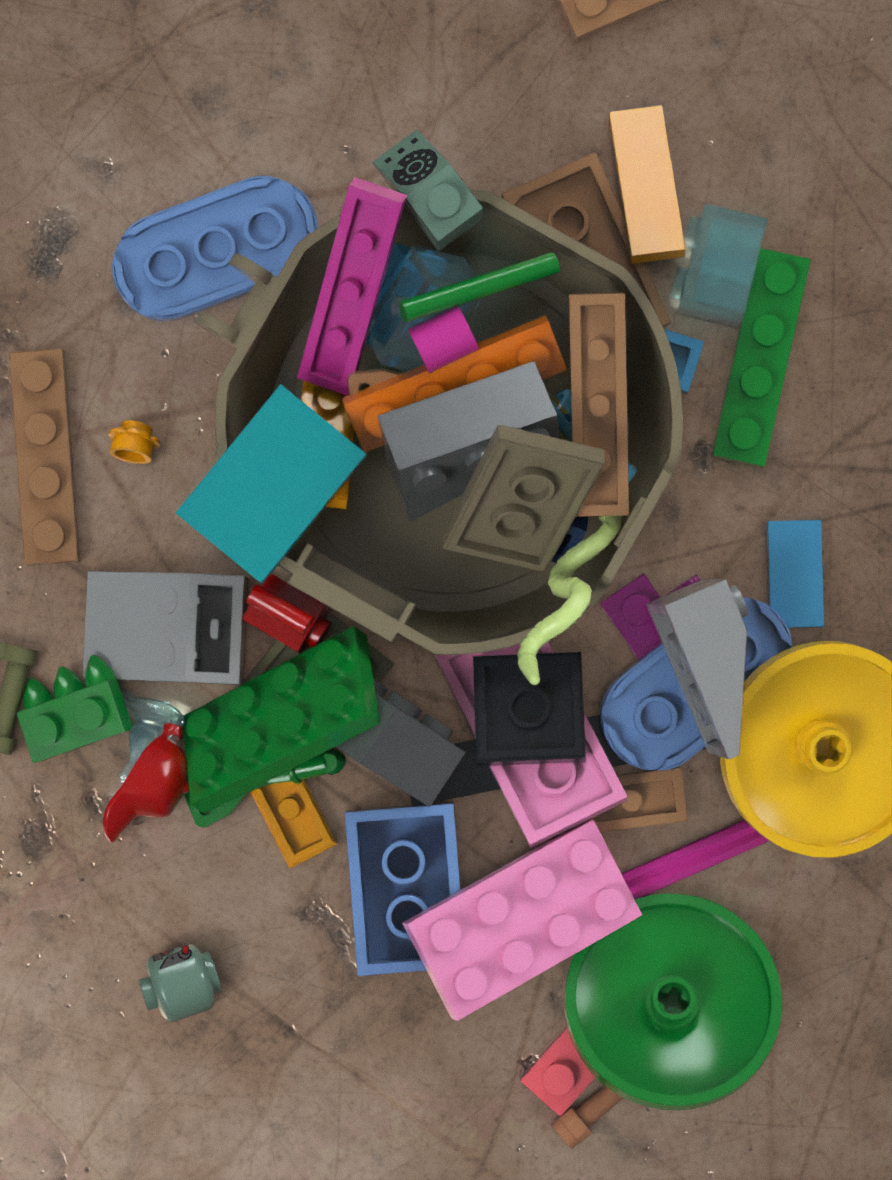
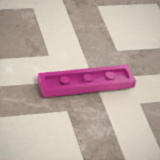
[297,177,407,396]

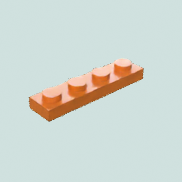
[342,315,568,452]

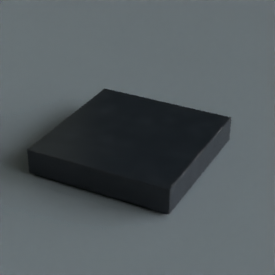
[473,652,586,766]

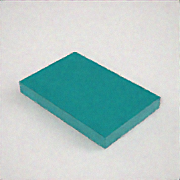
[176,384,368,584]

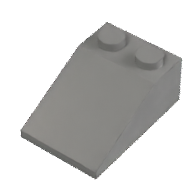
[646,579,748,759]

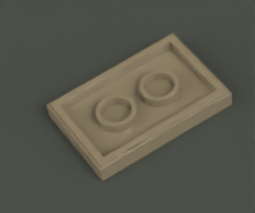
[442,424,605,572]

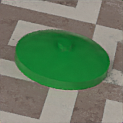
[564,893,782,1110]

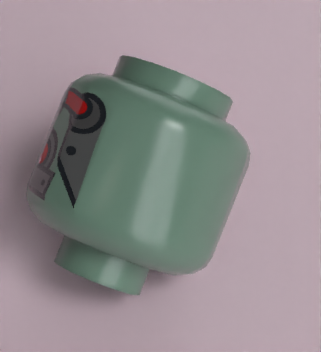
[138,944,222,1022]

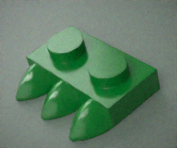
[17,655,133,763]

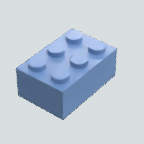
[345,802,461,976]

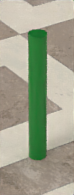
[398,252,560,323]

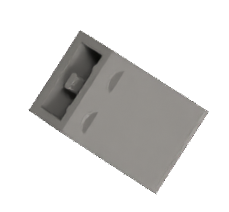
[83,571,248,685]

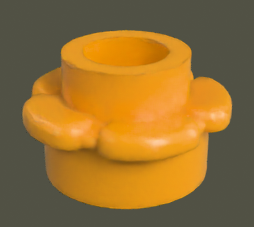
[108,420,160,464]

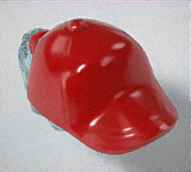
[103,688,189,843]

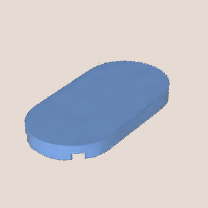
[112,176,318,321]
[600,597,792,771]

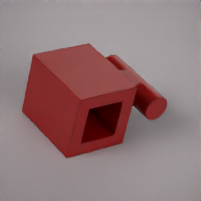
[242,573,332,654]

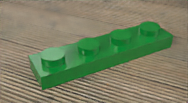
[711,248,811,468]

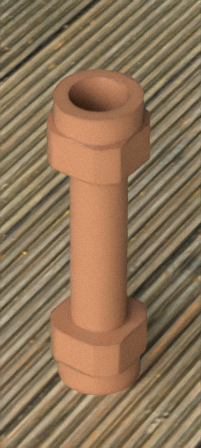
[551,1086,623,1149]

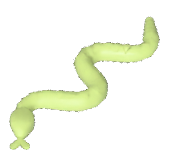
[517,516,623,685]

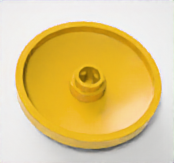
[720,641,892,858]

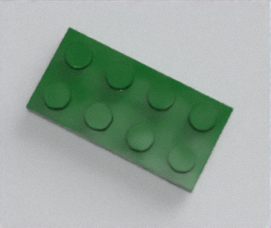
[182,626,380,814]

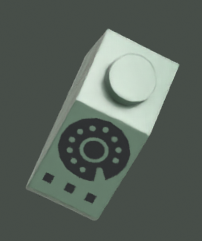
[373,129,483,251]

